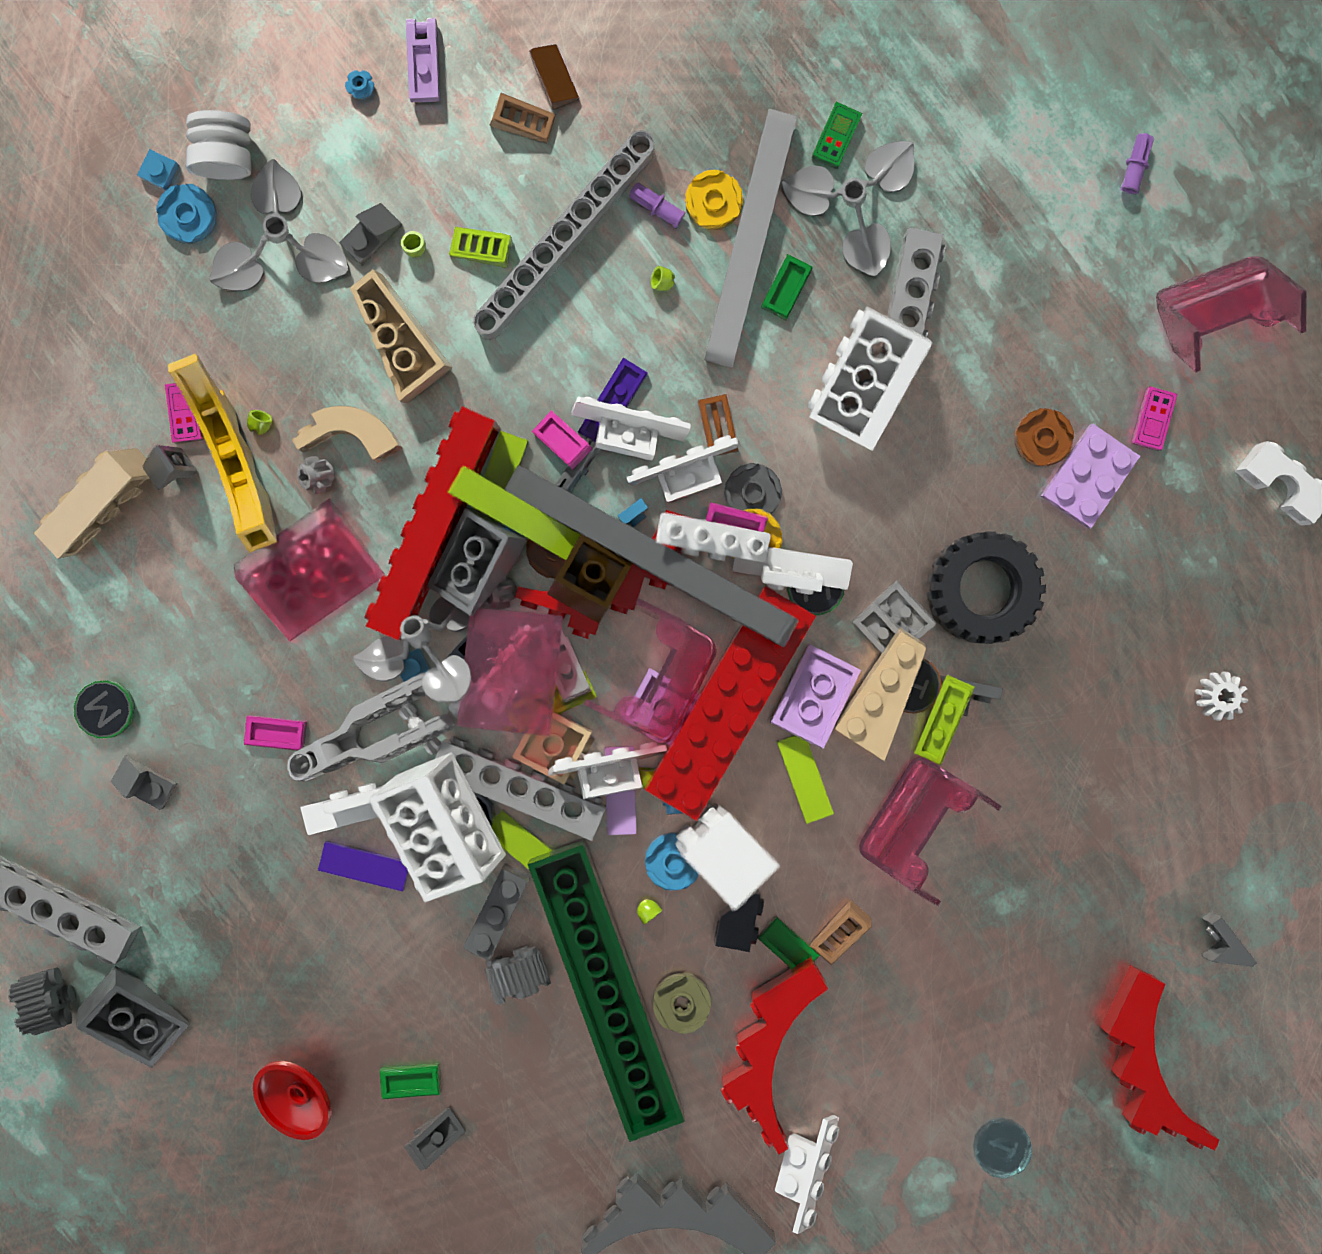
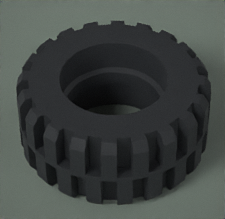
[927,531,1046,644]

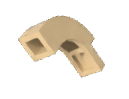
[292,406,402,463]

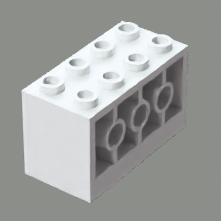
[807,306,932,451]
[369,752,506,902]
[675,803,779,910]

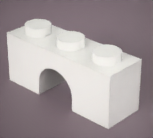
[1235,441,1322,526]

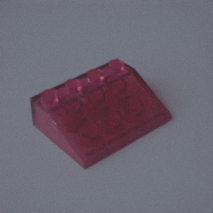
[234,498,385,641]
[457,608,563,736]

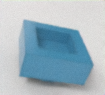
[137,149,179,191]
[618,499,648,527]
[400,648,431,682]

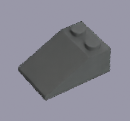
[427,508,528,616]
[77,966,189,1068]

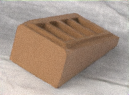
[489,93,556,143]
[810,900,872,965]

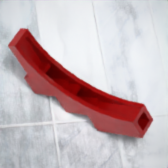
[515,510,691,639]
[721,957,828,1155]
[1100,965,1220,1151]

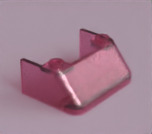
[1156,256,1307,373]
[584,598,717,744]
[859,757,1002,906]

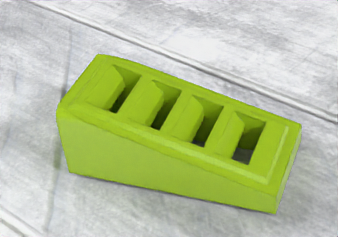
[449,227,512,268]

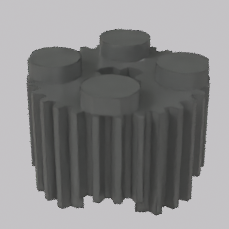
[484,945,551,1005]
[8,967,76,1035]

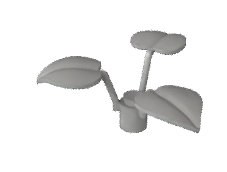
[782,141,914,276]
[209,159,348,291]
[353,596,478,703]

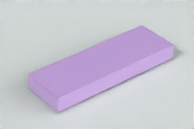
[605,746,636,835]

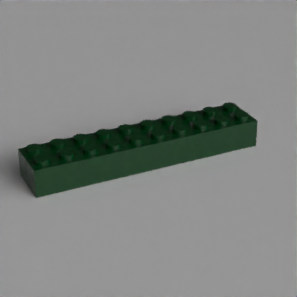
[528,839,685,1142]

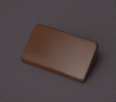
[529,44,579,110]

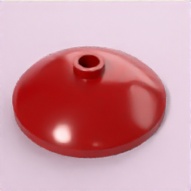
[253,1061,331,1140]

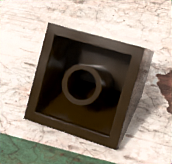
[547,534,633,623]

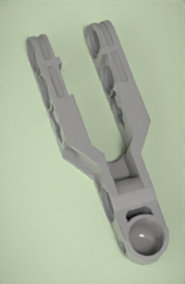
[287,672,455,782]

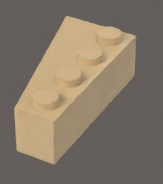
[350,270,453,403]
[34,448,149,559]
[835,628,926,761]

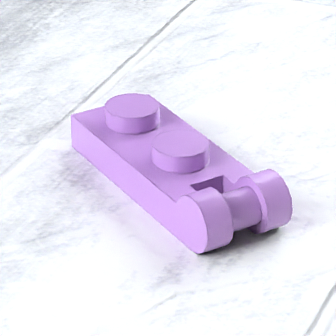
[406,18,440,102]

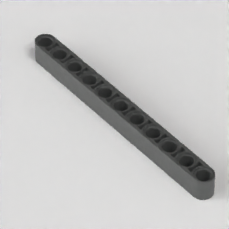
[504,465,799,647]

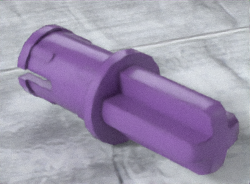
[1120,133,1154,194]
[629,183,686,228]

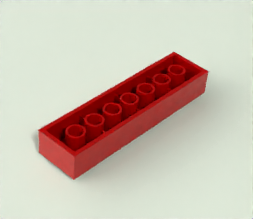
[364,406,501,641]
[644,586,816,821]

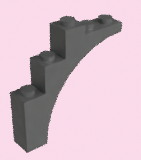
[581,1172,777,1254]

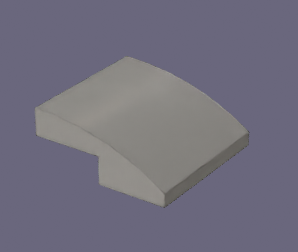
[853,580,936,653]

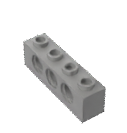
[881,227,946,348]

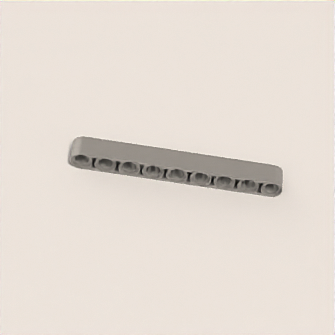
[704,109,797,367]
[473,130,654,340]

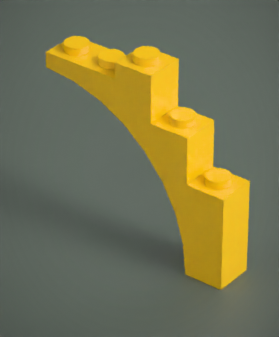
[168,354,277,553]

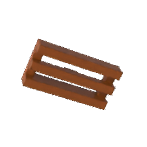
[698,394,739,457]

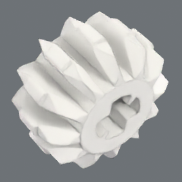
[1195,672,1248,721]

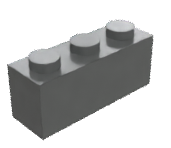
[463,863,530,961]

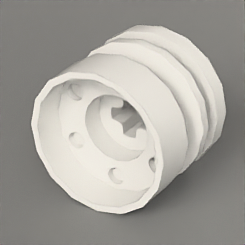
[186,110,251,180]

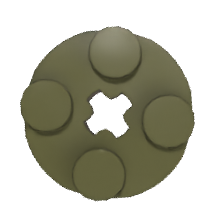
[653,973,711,1034]

